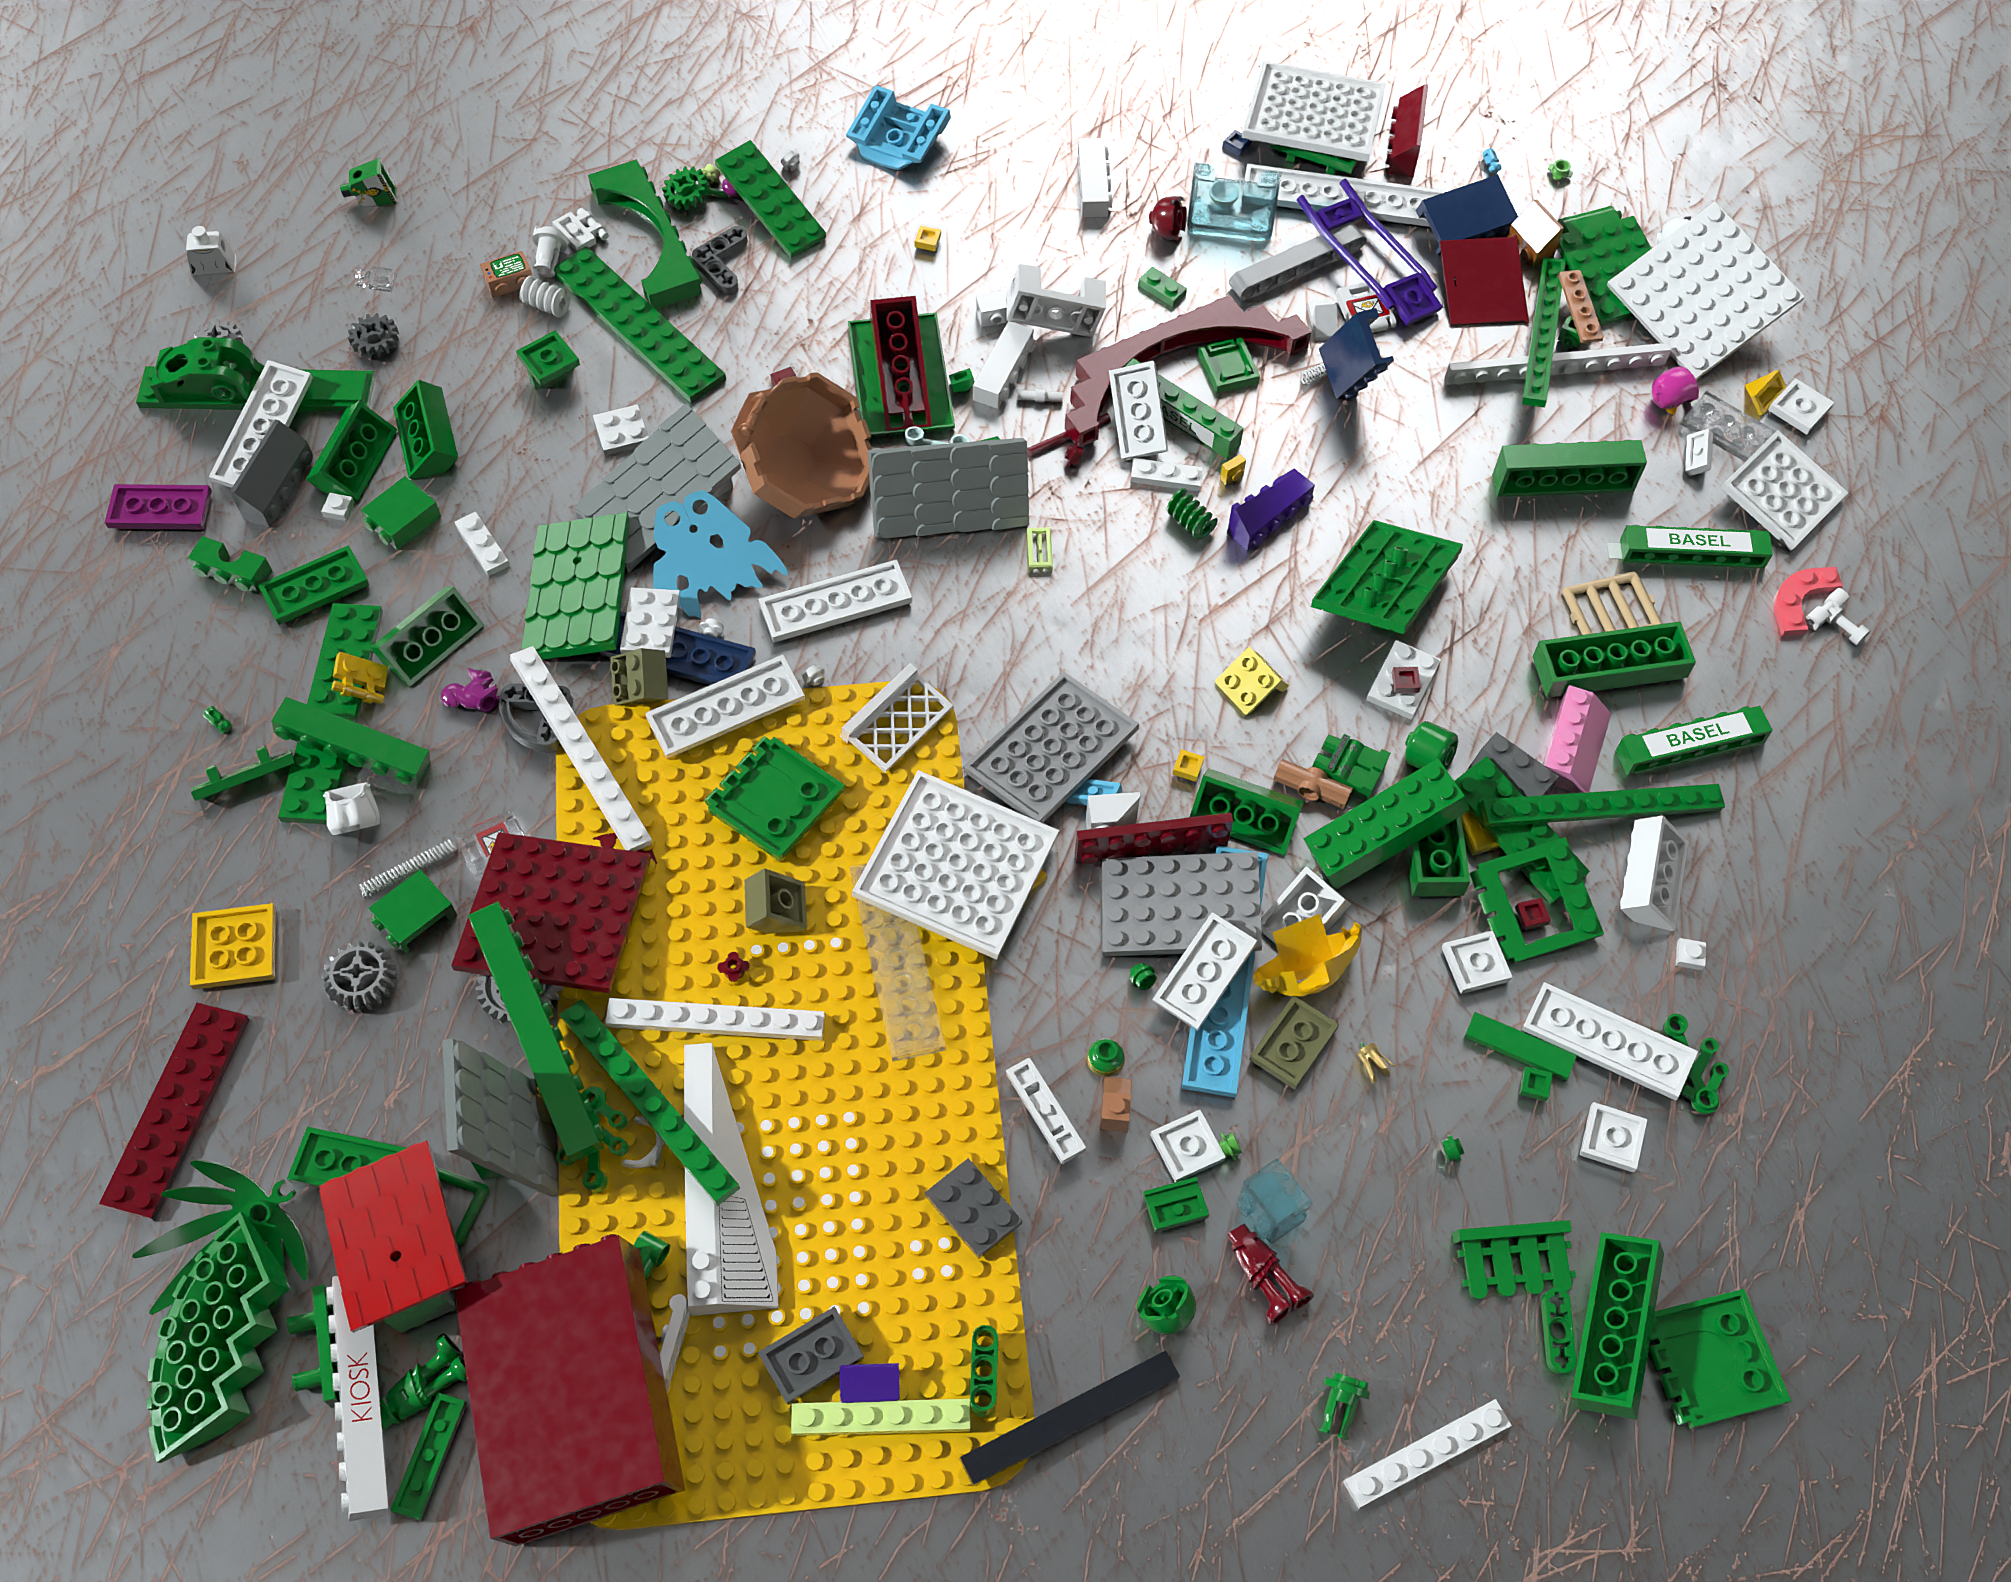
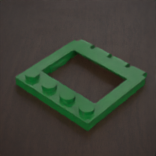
[1469,837,1604,964]

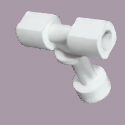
[1805,588,1870,645]

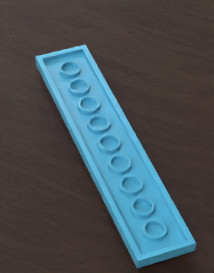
[1181,846,1268,1098]

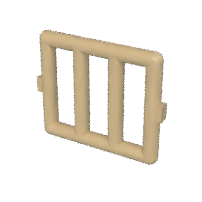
[1562,572,1662,635]

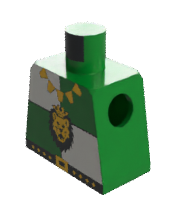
[340,158,397,207]

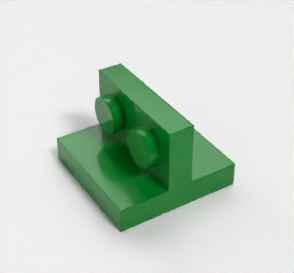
[516,330,580,389]

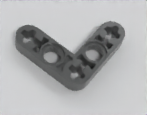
[692,226,748,295]

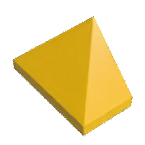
[1745,370,1787,415]

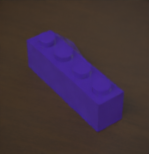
[1227,468,1315,550]

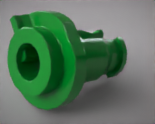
[1319,1372,1371,1440]

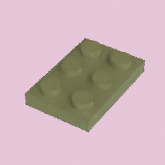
[1249,996,1339,1089]

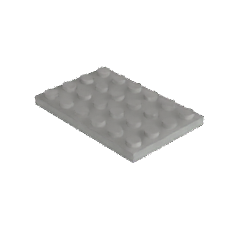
[963,671,1139,823]
[1102,852,1262,957]

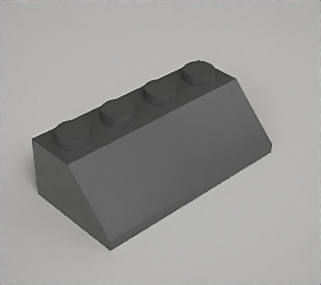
[230,419,313,527]

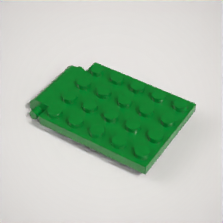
[1557,206,1652,325]

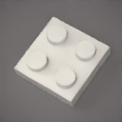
[1768,378,1834,435]
[593,404,648,456]
[1442,931,1512,994]
[1579,1102,1647,1173]
[1150,1110,1226,1182]

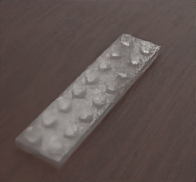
[849,864,946,1062]

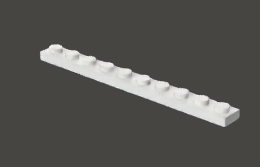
[1445,343,1671,385]
[510,646,652,851]

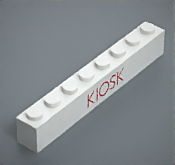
[326,1276,388,1521]

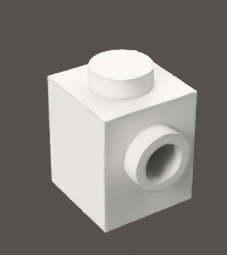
[976,291,1007,327]

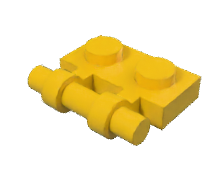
[331,652,388,704]

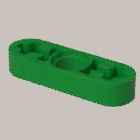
[1541,1287,1576,1375]

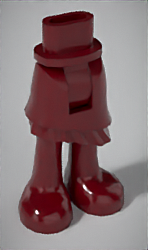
[1227,1224,1314,1325]

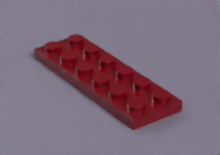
[1075,813,1233,864]

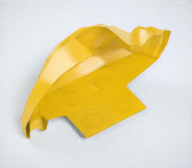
[1253,914,1362,996]

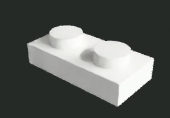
[1685,428,1713,476]

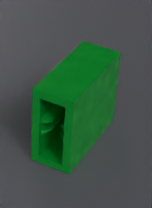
[361,476,441,550]

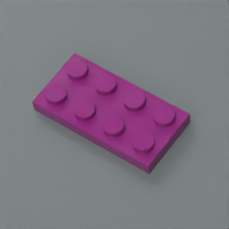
[104,484,212,529]

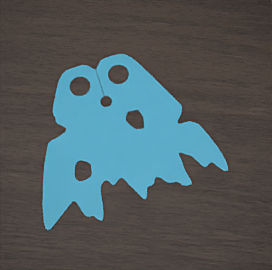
[653,490,788,618]

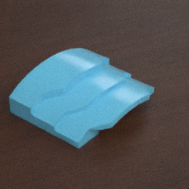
[846,85,951,170]

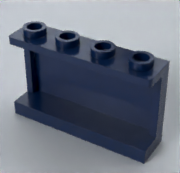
[1415,174,1518,255]
[1319,308,1394,400]

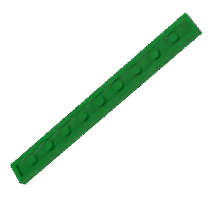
[1522,257,1566,408]
[1480,784,1725,827]
[559,998,740,1206]

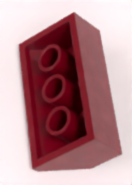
[1385,84,1428,177]

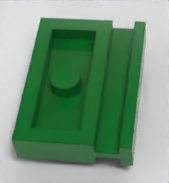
[1143,1177,1209,1233]

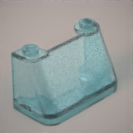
[1187,162,1282,240]

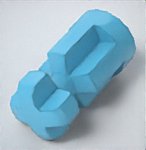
[1482,148,1502,174]

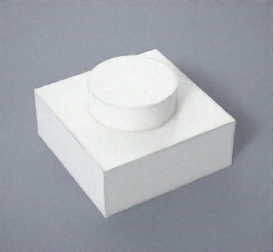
[321,493,354,521]
[1676,938,1706,970]

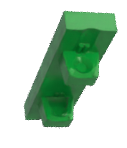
[1271,144,1358,175]
[191,745,295,801]

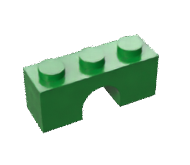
[187,536,273,593]

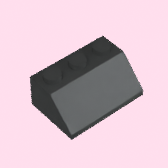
[1466,732,1559,797]

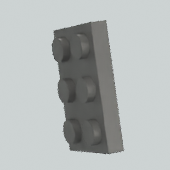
[925,1158,1022,1259]
[758,1306,864,1405]

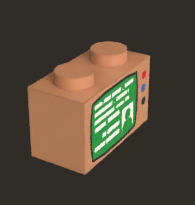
[480,251,532,298]

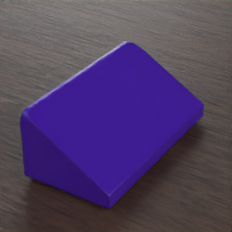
[840,1363,900,1403]

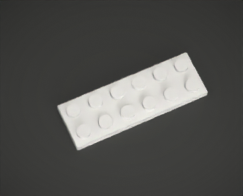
[209,360,313,488]
[759,560,912,643]
[645,654,805,759]
[1522,982,1698,1100]

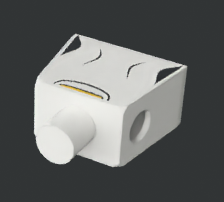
[186,226,236,275]

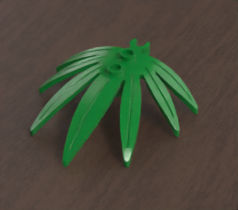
[132,1160,309,1315]

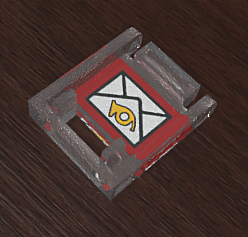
[454,810,525,881]

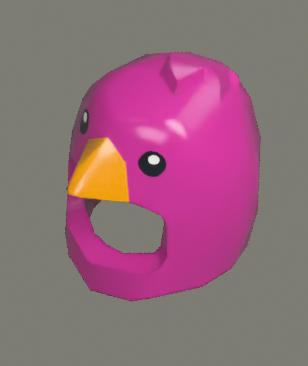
[1651,366,1699,415]

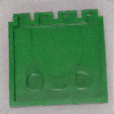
[704,736,845,862]
[1649,1289,1791,1429]

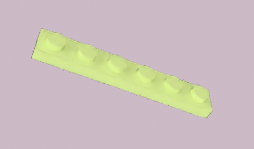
[791,1399,970,1436]

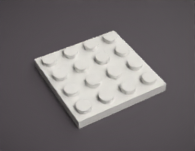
[1720,430,1848,551]

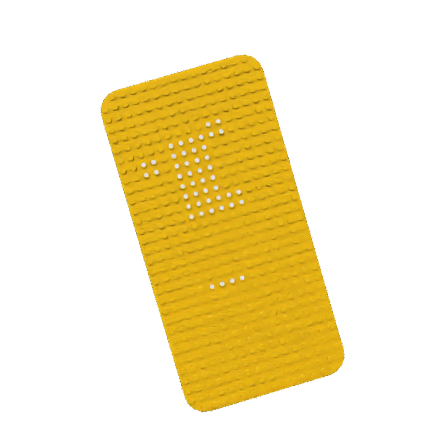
[556,681,1035,1530]

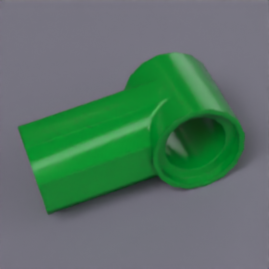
[634,1230,671,1280]

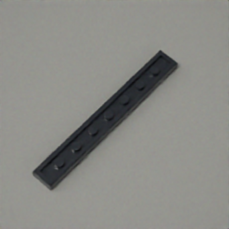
[959,1350,1180,1486]

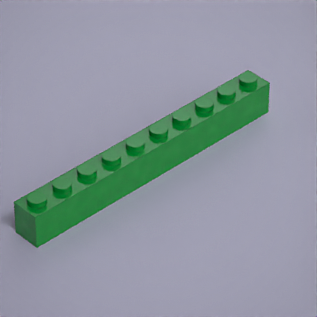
[468,902,605,1163]

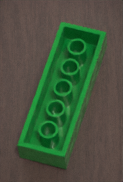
[1492,440,1647,497]
[1532,621,1696,698]
[1303,759,1470,890]
[1571,1232,1664,1420]

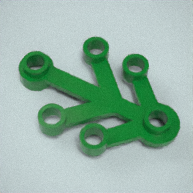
[1664,1014,1729,1115]
[556,1086,629,1193]

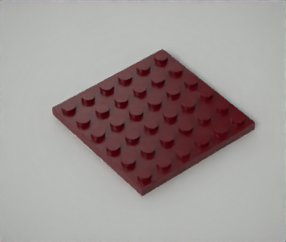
[451,832,651,994]

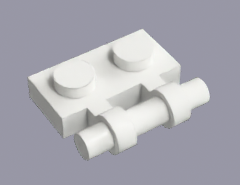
[552,208,609,252]

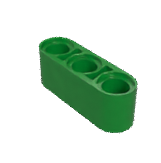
[970,1325,998,1418]

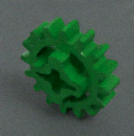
[662,166,710,210]

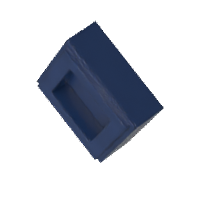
[1222,130,1252,157]

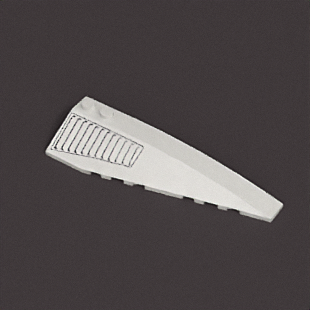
[684,1043,779,1316]

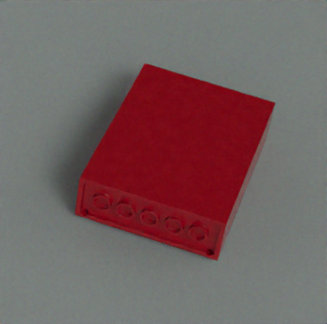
[454,1234,686,1547]

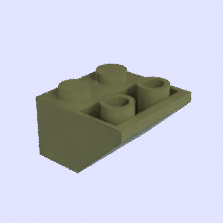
[610,648,668,705]

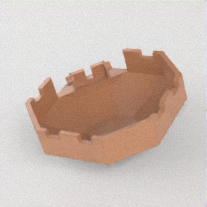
[731,372,872,519]

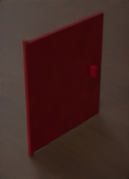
[1439,235,1529,326]

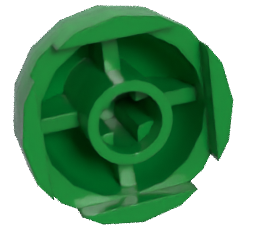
[1136,1275,1196,1335]

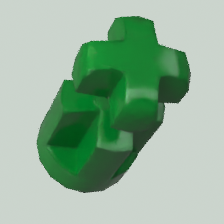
[203,706,233,734]

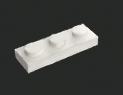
[1130,458,1203,492]
[454,511,510,577]

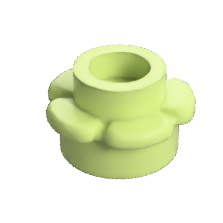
[701,164,721,184]

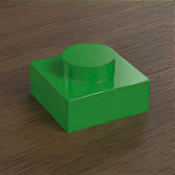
[948,368,975,393]
[1519,1066,1553,1101]

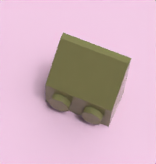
[744,868,807,934]

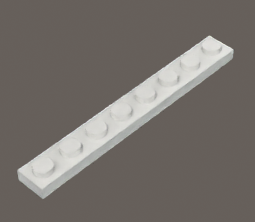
[605,998,825,1041]

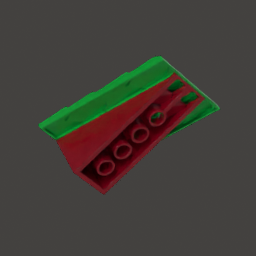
[848,296,955,437]

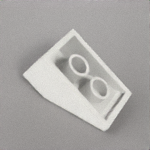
[1261,866,1351,944]

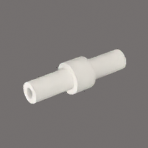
[1017,389,1063,403]

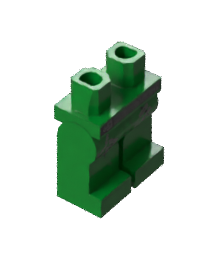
[1312,734,1391,801]

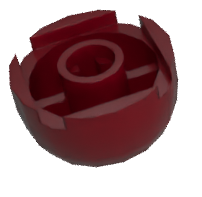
[1149,196,1187,241]

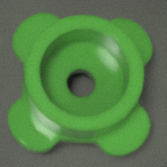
[1548,159,1573,180]
[1219,1132,1242,1161]

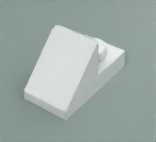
[1307,299,1338,341]

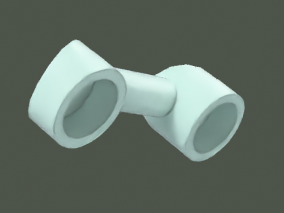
[905,427,969,447]

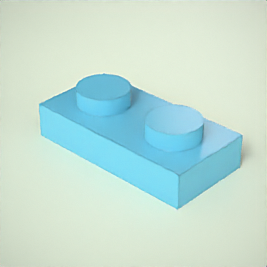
[1067,779,1123,805]

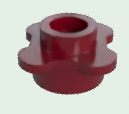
[1064,440,1083,467]
[717,952,750,982]

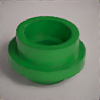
[1442,1135,1464,1162]

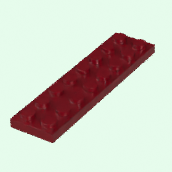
[99,1002,250,1222]

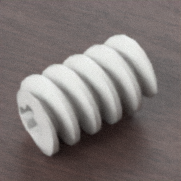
[519,276,570,317]

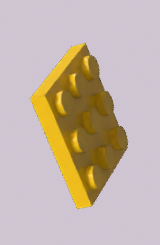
[190,903,276,990]

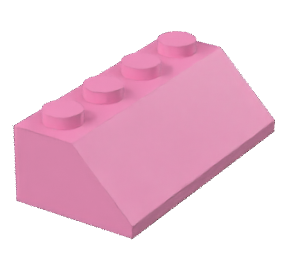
[1543,685,1611,793]

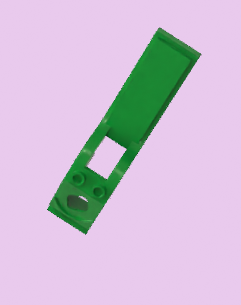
[136,337,376,412]

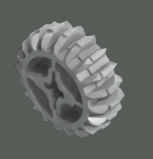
[322,941,397,1012]

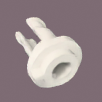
[532,226,569,277]

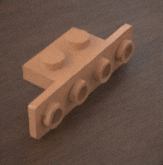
[1558,270,1604,343]

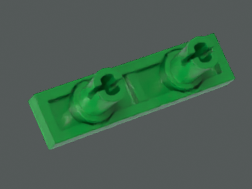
[287,1284,340,1408]

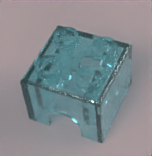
[1237,1159,1312,1244]

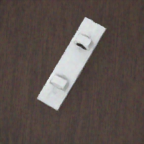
[1006,1057,1086,1165]

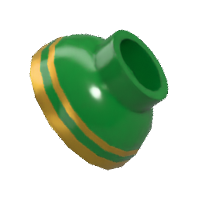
[1086,1038,1125,1076]

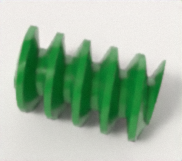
[1167,488,1218,540]

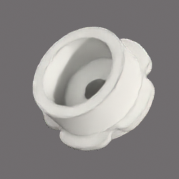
[781,150,800,171]
[802,664,825,687]

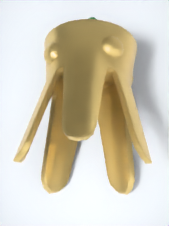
[1357,1042,1395,1083]

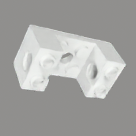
[1006,263,1106,337]

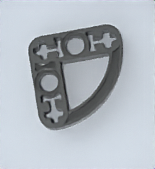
[499,683,574,752]

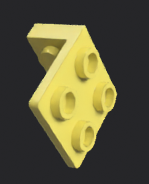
[1215,647,1290,715]

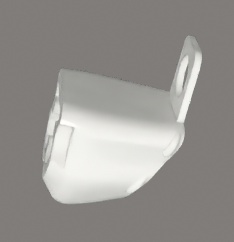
[323,782,380,835]

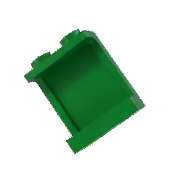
[369,869,457,953]

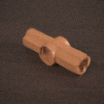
[1273,759,1353,809]

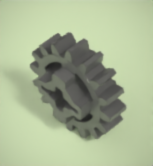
[348,313,399,358]

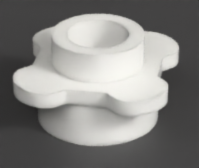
[699,619,725,639]

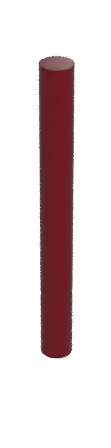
[1027,413,1111,456]

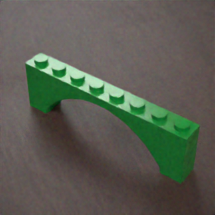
[588,159,703,309]

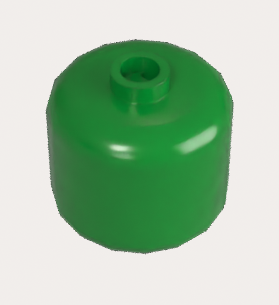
[1405,721,1459,770]

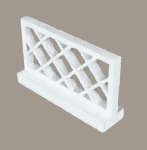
[840,663,953,773]

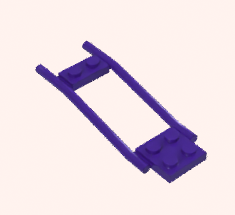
[1296,178,1443,325]

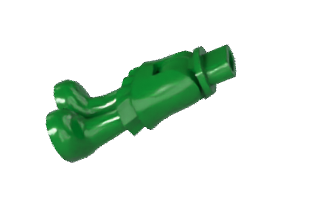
[379,1333,467,1430]

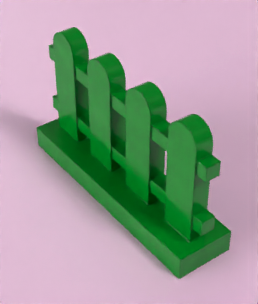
[1452,1220,1576,1300]

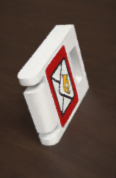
[1335,279,1396,333]

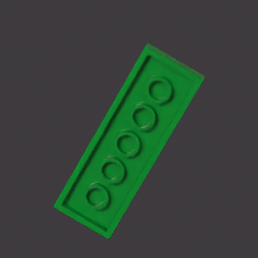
[715,140,826,258]
[1454,756,1590,904]

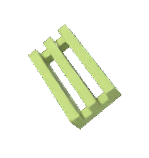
[1027,527,1053,572]

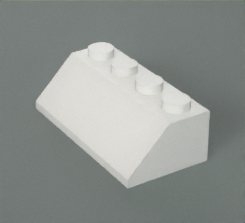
[1620,816,1689,931]

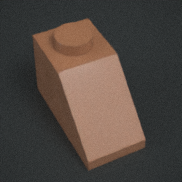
[1100,1076,1132,1132]

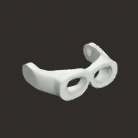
[622,1116,664,1168]

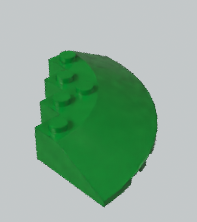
[146,1212,291,1463]

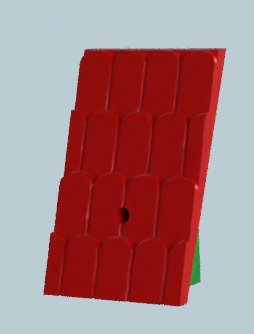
[319,1140,467,1333]

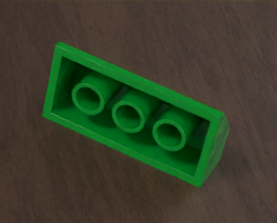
[393,379,458,479]
[306,401,398,502]
[370,586,484,687]
[1190,768,1305,855]

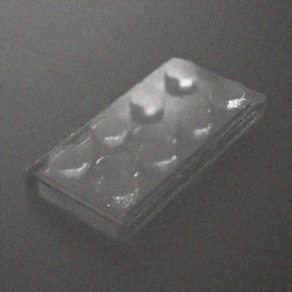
[1681,391,1786,462]

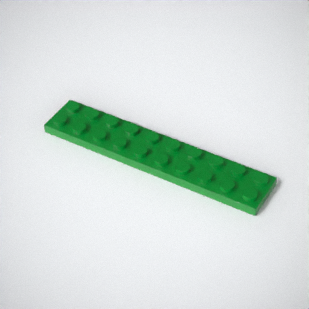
[554,246,726,403]
[278,603,383,825]

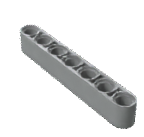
[1229,222,1367,300]

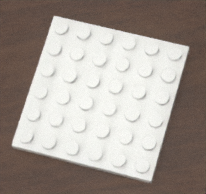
[1242,61,1386,162]
[1607,202,1805,380]
[852,770,1059,960]

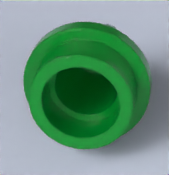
[1130,963,1157,990]

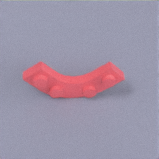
[1774,567,1843,636]

